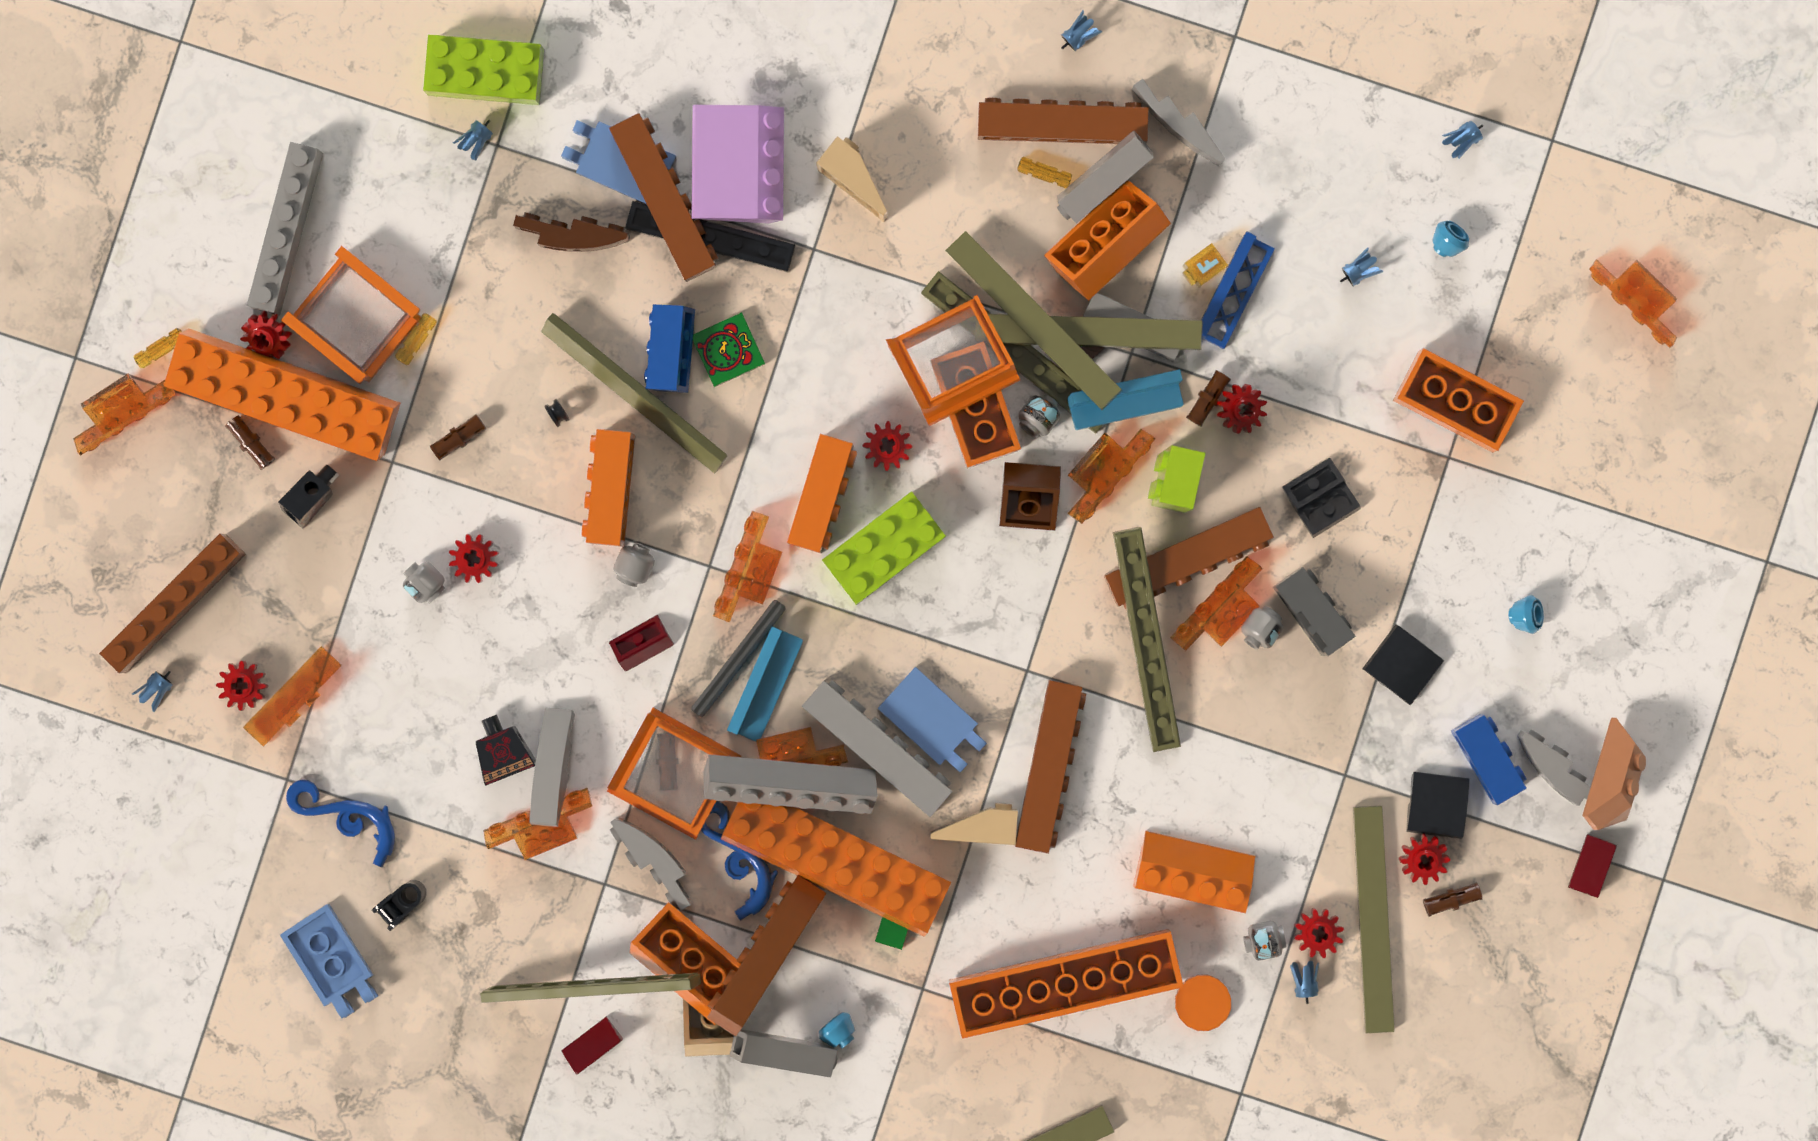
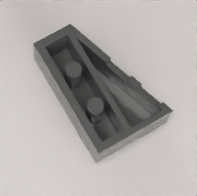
[1273,567,1356,656]

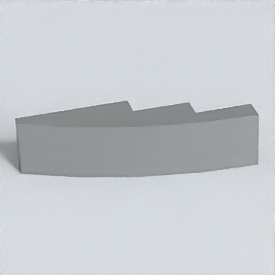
[1132,79,1225,166]
[529,708,575,827]

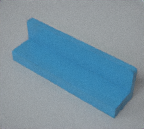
[1067,369,1184,430]
[727,626,803,742]

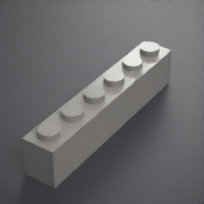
[247,142,323,316]
[802,680,952,817]
[703,754,877,814]

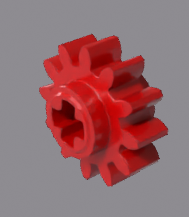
[240,311,292,359]
[1217,384,1267,434]
[862,421,912,471]
[449,534,499,583]
[216,661,268,711]
[1399,833,1450,885]
[1293,908,1344,958]

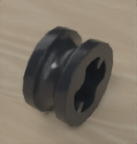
[544,399,570,427]

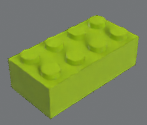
[423,34,544,105]
[1148,445,1206,513]
[822,491,946,605]

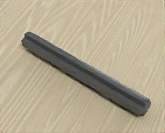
[691,600,786,717]

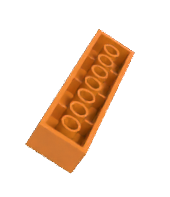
[164,328,401,461]
[721,802,951,937]
[949,929,1184,1039]

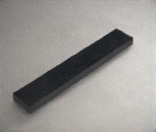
[625,201,796,272]

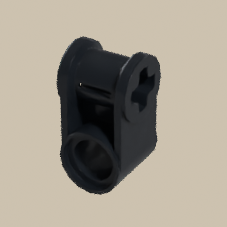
[372,880,427,931]

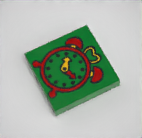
[693,313,765,387]

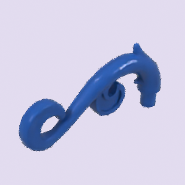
[286,779,395,867]
[697,801,778,921]

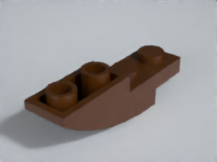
[513,212,630,252]

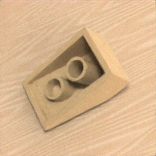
[816,136,887,222]
[683,999,734,1057]

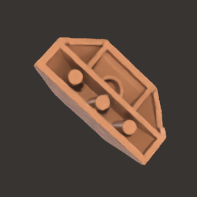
[1582,718,1646,830]

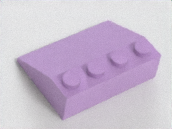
[692,105,784,224]

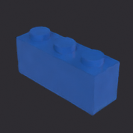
[644,304,695,393]
[1451,714,1527,805]

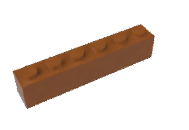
[978,98,1149,144]
[609,113,719,282]
[1104,507,1274,610]
[99,533,246,674]
[1015,680,1086,854]
[707,875,826,1036]

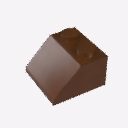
[999,462,1061,531]

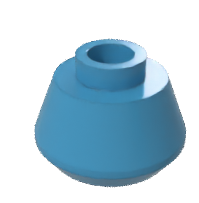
[1432,221,1469,257]
[1508,595,1544,634]
[819,1012,855,1049]

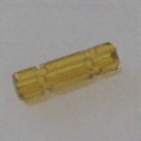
[1017,157,1072,188]
[395,313,437,365]
[133,328,182,368]

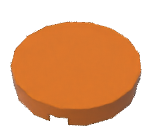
[1175,974,1231,1031]

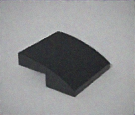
[1282,458,1361,538]
[1362,624,1444,705]
[1406,772,1470,839]

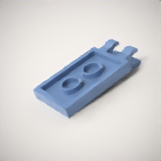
[561,120,676,205]
[878,667,987,772]
[280,904,378,1018]

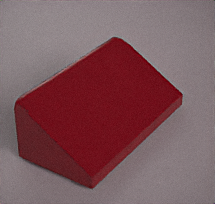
[609,615,674,671]
[1568,834,1617,898]
[561,1016,623,1075]

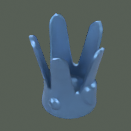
[1061,10,1102,51]
[453,120,493,161]
[1442,121,1483,159]
[1340,247,1384,287]
[132,671,173,712]
[1290,961,1319,1004]

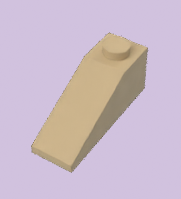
[931,803,1018,845]

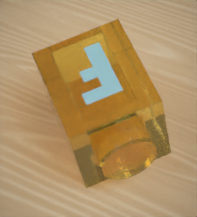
[1182,243,1228,288]

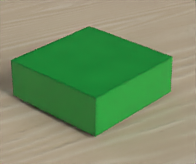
[875,917,908,950]

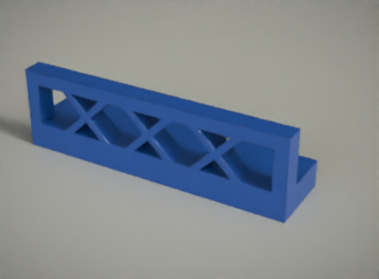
[1201,231,1275,349]

